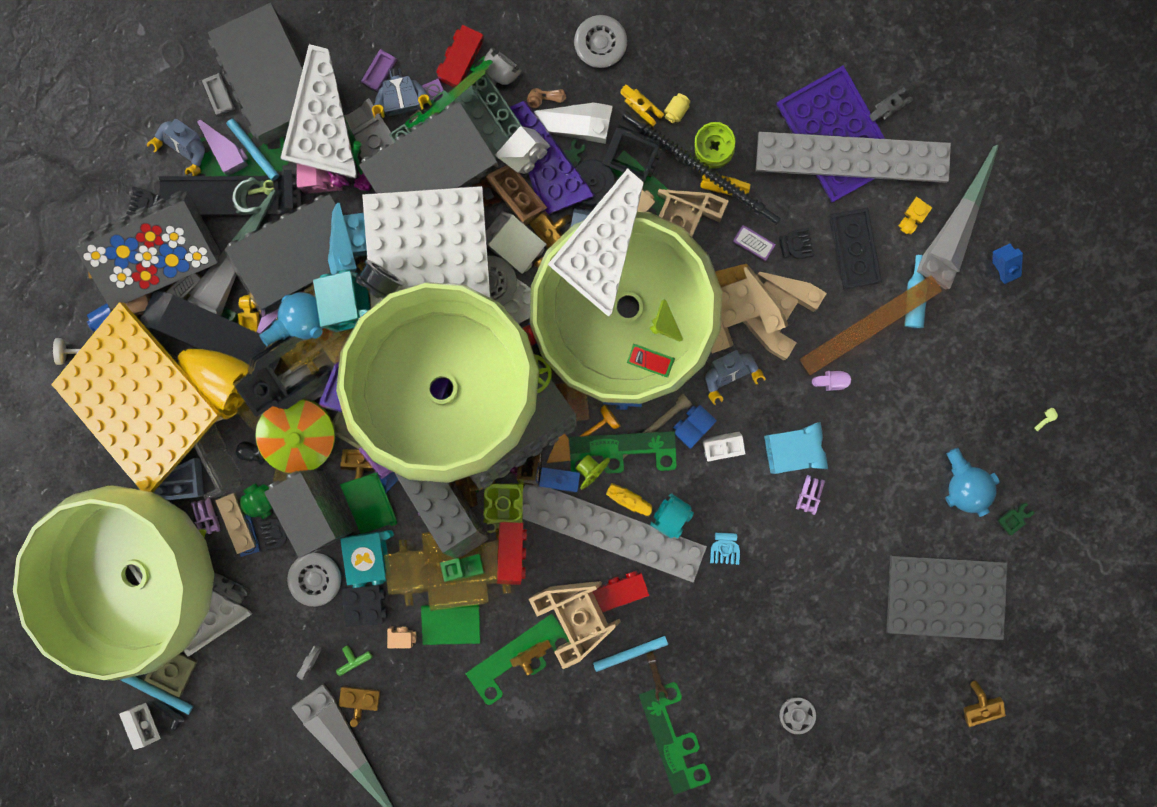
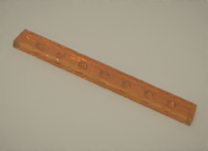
[800,275,942,375]

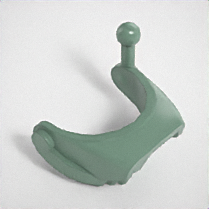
[233,177,264,215]

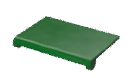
[340,473,398,534]
[421,604,480,645]

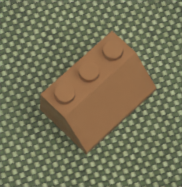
[486,165,547,226]

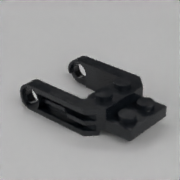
[233,336,332,417]

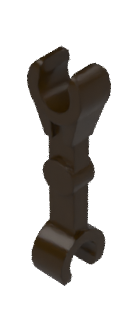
[646,652,668,701]

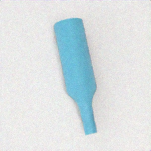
[905,255,927,328]

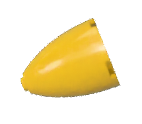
[177,349,249,419]

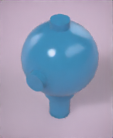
[259,292,323,346]
[945,448,1000,517]

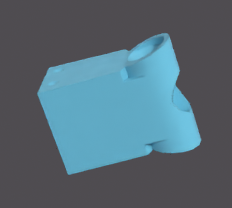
[764,422,828,474]

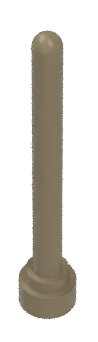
[623,394,692,459]

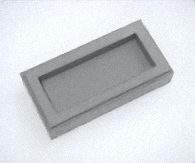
[202,73,235,116]

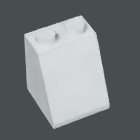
[486,211,546,274]

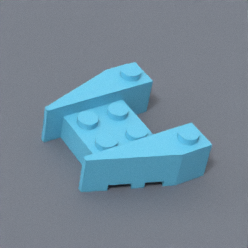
[328,203,367,275]

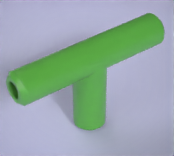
[336,645,372,676]

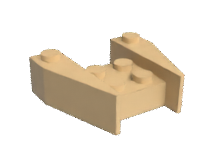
[658,189,728,237]
[711,266,788,353]
[743,272,827,360]
[529,581,621,669]

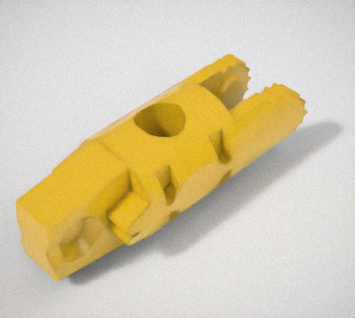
[620,85,664,127]
[700,175,751,195]
[606,483,653,516]

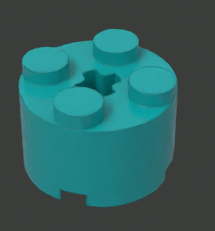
[650,493,694,539]

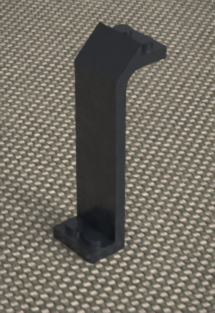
[159,170,301,216]
[140,290,281,371]

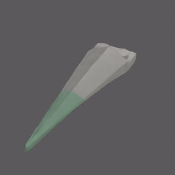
[917,144,999,289]
[187,189,277,316]
[292,683,393,807]

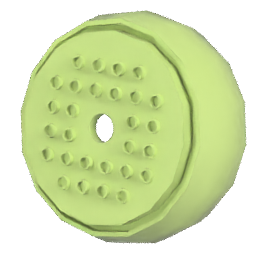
[530,211,722,404]
[336,282,539,483]
[13,486,214,681]

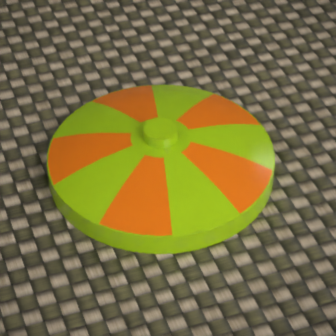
[256,398,335,473]

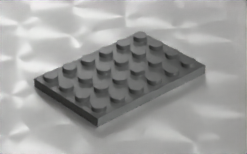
[886,555,1007,640]

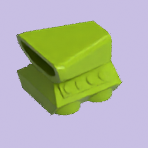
[483,483,524,523]

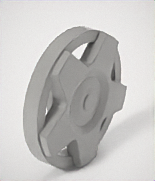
[297,645,321,680]
[779,697,816,734]

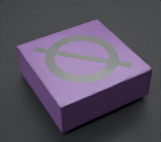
[422,79,444,104]

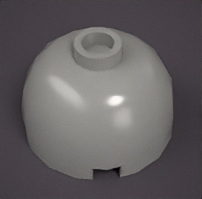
[484,48,522,85]

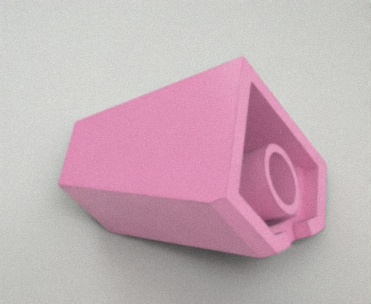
[297,164,342,194]

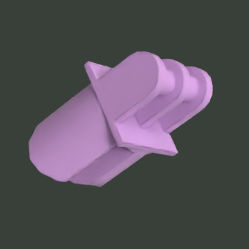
[812,371,851,391]
[796,475,825,515]
[191,497,220,534]

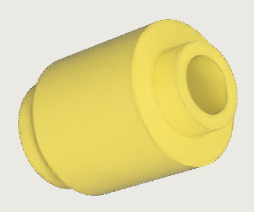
[664,93,691,123]

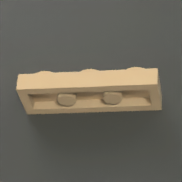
[216,493,257,554]

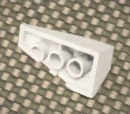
[534,103,613,144]

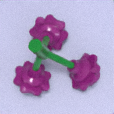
[328,141,372,191]

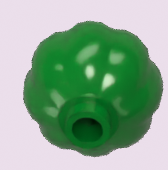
[240,483,272,519]

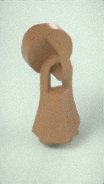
[527,88,566,108]

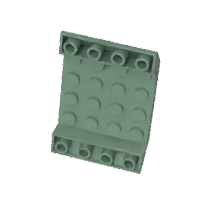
[389,73,522,160]

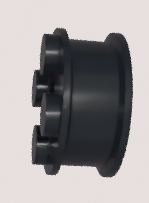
[355,260,404,299]

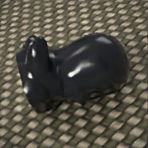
[236,441,266,465]

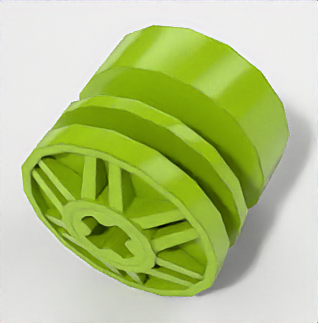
[695,122,735,168]

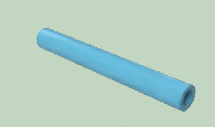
[226,118,279,181]
[593,636,668,672]
[120,676,193,715]

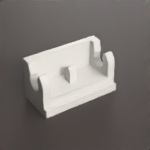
[702,432,745,461]

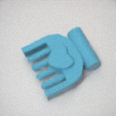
[710,532,740,565]

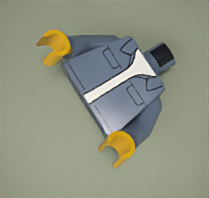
[372,68,432,118]
[147,119,205,176]
[705,350,765,405]

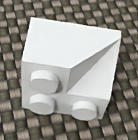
[495,126,550,174]

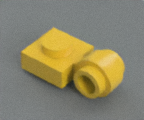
[898,197,932,235]
[238,295,260,332]

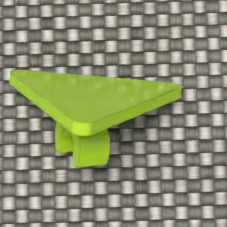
[649,299,683,342]

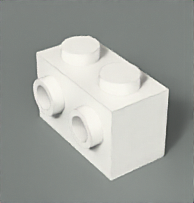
[119,703,161,750]

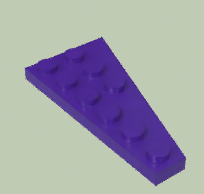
[510,101,595,215]

